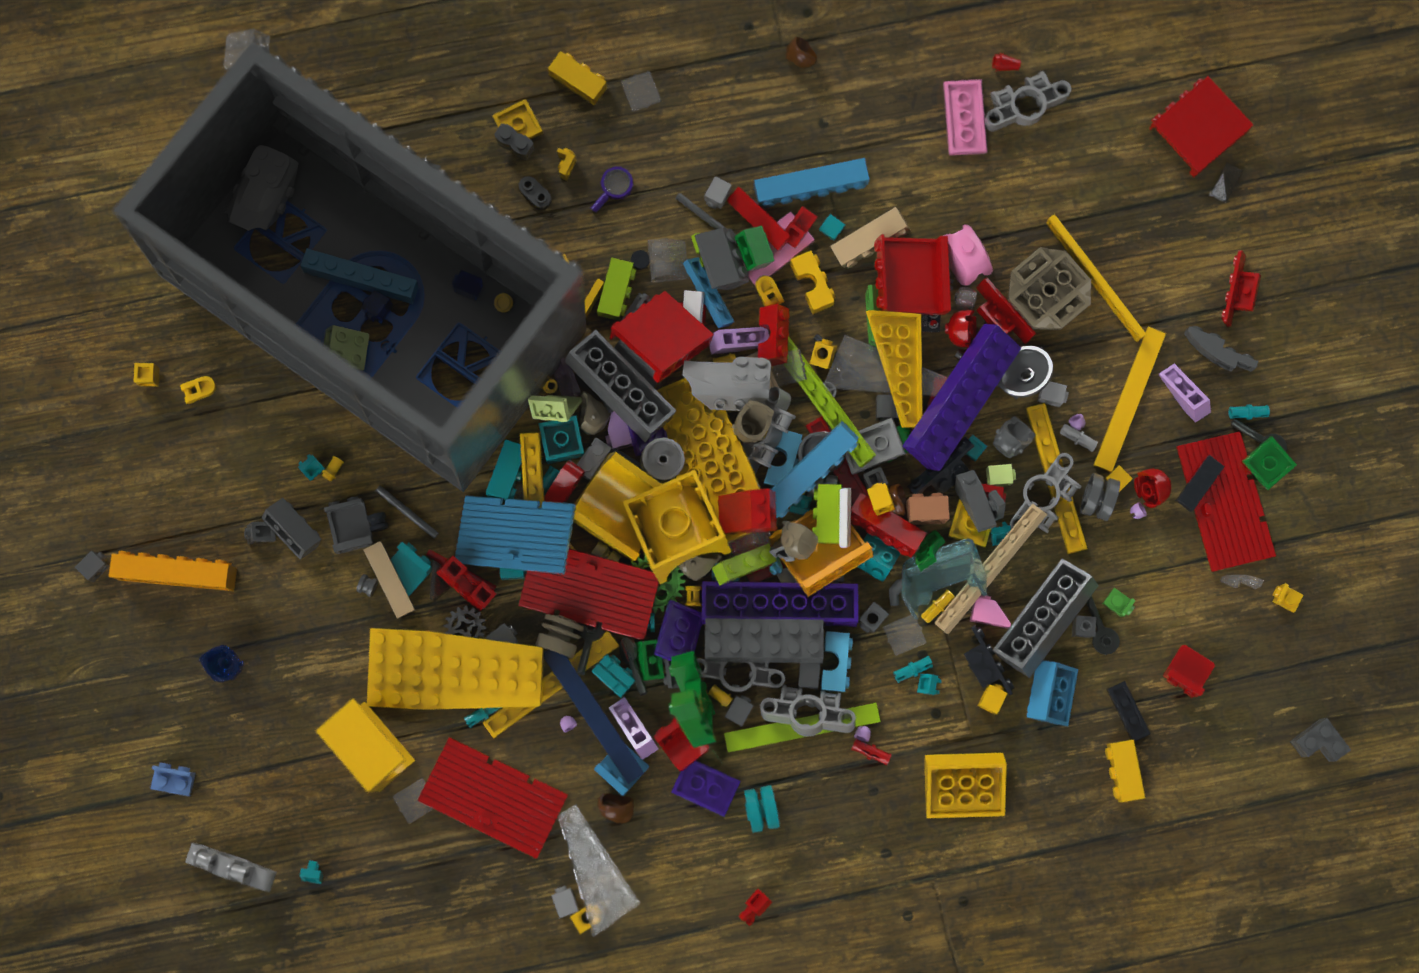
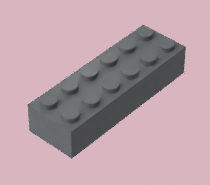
[564,330,677,443]
[993,559,1099,678]
[705,619,823,663]

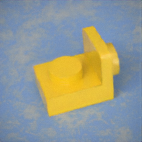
[557,148,576,180]
[1272,583,1303,612]

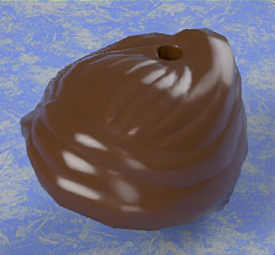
[786,37,818,68]
[888,484,907,517]
[598,793,634,824]

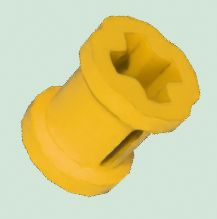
[685,586,702,607]

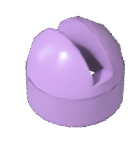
[1069,414,1085,430]
[1130,502,1147,519]
[560,716,577,733]
[854,726,871,742]

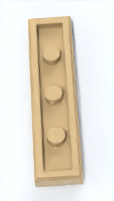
[364,541,415,619]

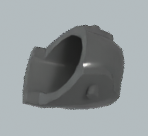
[993,416,1036,458]

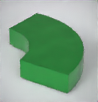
[915,530,945,571]

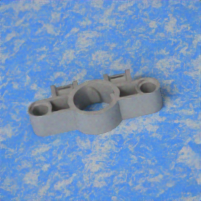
[985,71,1071,131]
[742,387,796,474]
[1010,453,1082,533]
[697,659,785,692]
[760,684,855,736]
[185,843,277,892]

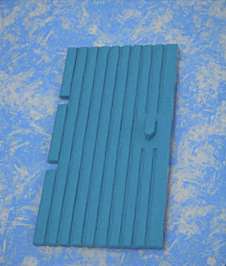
[455,496,576,574]

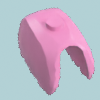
[943,225,993,286]

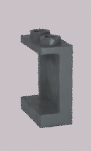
[324,496,375,554]

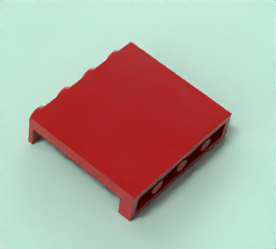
[1149,76,1254,177]
[874,234,951,315]
[609,291,714,383]

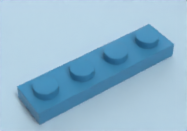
[683,257,735,329]

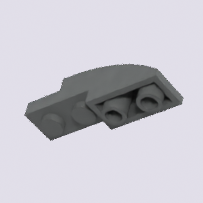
[1184,326,1258,372]

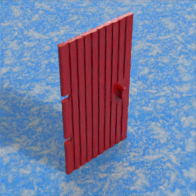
[1176,431,1276,572]
[518,548,659,641]
[417,737,568,859]

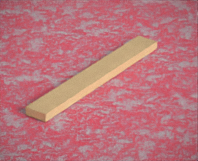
[934,504,1047,634]

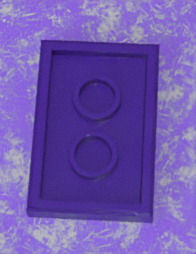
[654,600,702,661]
[671,761,740,817]

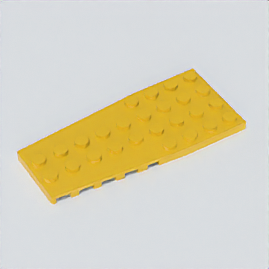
[657,378,760,543]
[367,628,544,710]

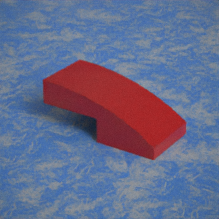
[785,206,818,248]

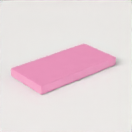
[943,80,987,156]
[742,211,815,285]

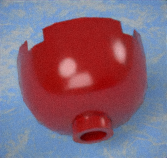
[945,310,977,348]
[1134,468,1172,508]

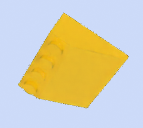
[925,753,1006,818]

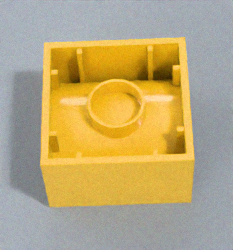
[573,452,662,561]
[623,470,731,584]
[316,699,416,792]

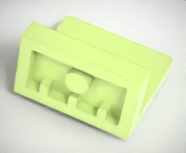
[323,325,369,371]
[528,395,582,422]

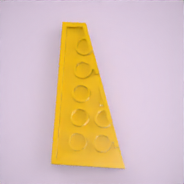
[866,310,922,428]

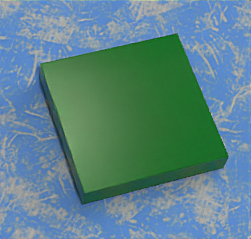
[1242,436,1297,490]

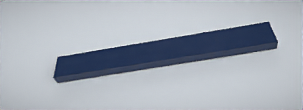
[544,649,644,784]

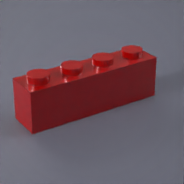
[851,493,927,558]

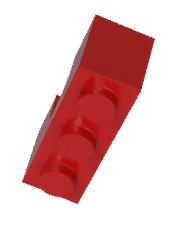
[758,303,790,366]
[436,556,497,611]

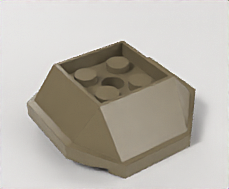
[1008,247,1091,330]

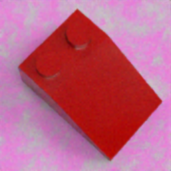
[718,488,777,535]

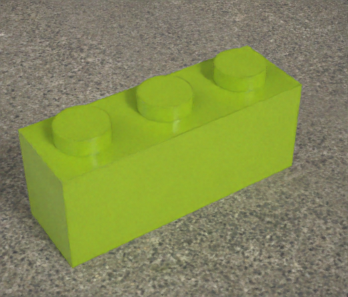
[597,257,636,321]
[812,484,842,544]
[712,543,777,586]

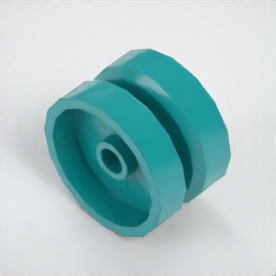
[744,785,780,833]

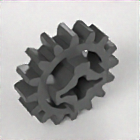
[444,606,487,638]

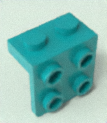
[857,533,900,582]
[391,542,434,596]

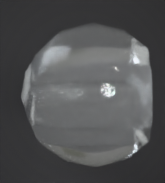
[954,287,977,310]

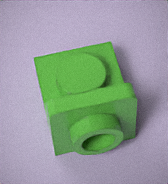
[1102,588,1136,617]

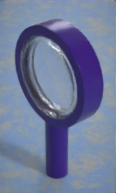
[590,167,633,213]

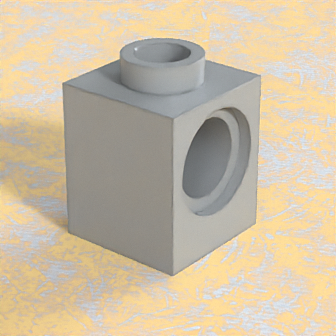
[704,176,732,209]
[1037,381,1069,407]
[551,885,579,918]

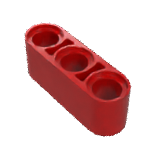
[544,460,585,503]

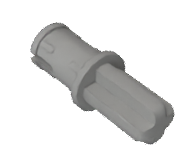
[1060,424,1098,452]

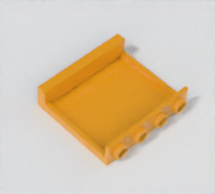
[769,510,873,597]

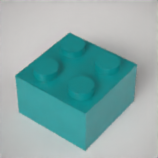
[539,416,585,464]

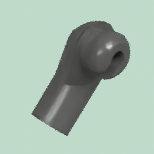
[889,579,908,606]

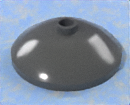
[998,346,1053,398]

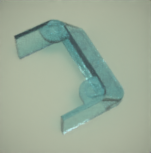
[902,539,987,619]

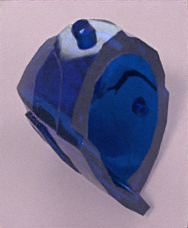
[199,645,244,683]

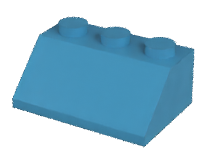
[1027,661,1078,726]

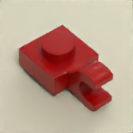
[739,889,772,926]

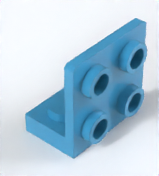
[594,744,649,796]

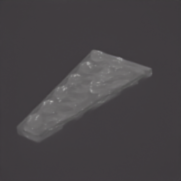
[824,335,947,397]
[558,804,641,937]

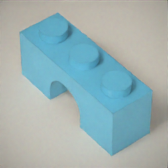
[764,431,802,488]
[821,631,853,693]

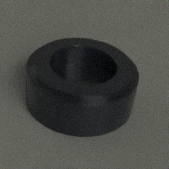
[631,250,650,270]

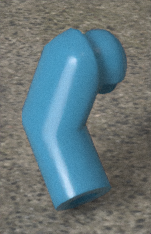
[769,556,783,575]

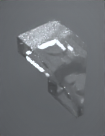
[1220,575,1264,589]

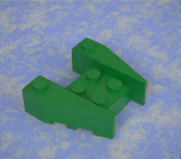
[669,651,716,748]

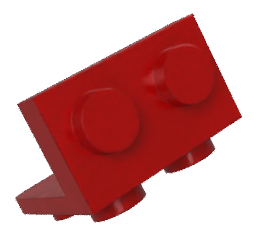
[1163,645,1215,698]
[653,717,710,771]

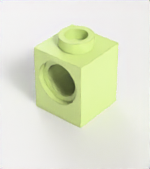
[986,464,1016,487]

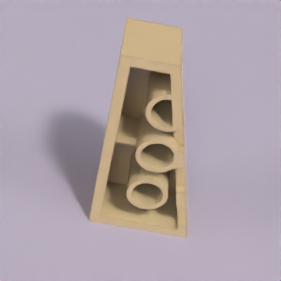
[830,207,911,268]

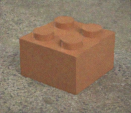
[906,493,949,525]

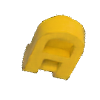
[755,275,784,306]
[180,376,216,404]

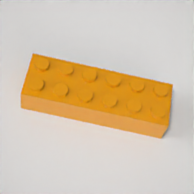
[109,551,237,591]

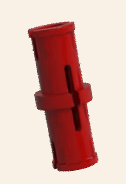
[851,738,892,766]

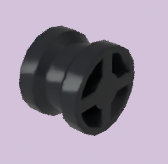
[367,512,389,532]

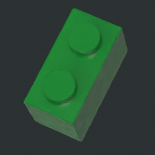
[734,226,775,272]
[635,639,664,681]

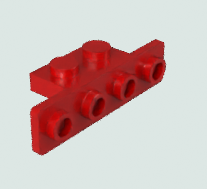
[1222,250,1261,327]
[976,277,1036,344]

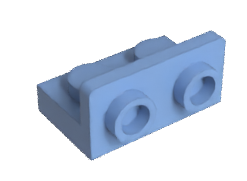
[150,763,196,796]

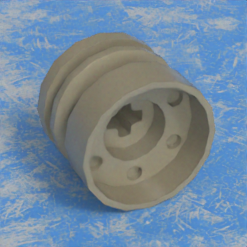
[535,614,584,659]

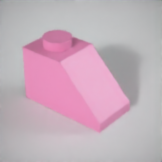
[970,595,1011,629]

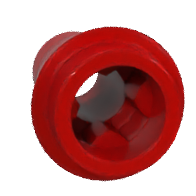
[992,53,1021,71]

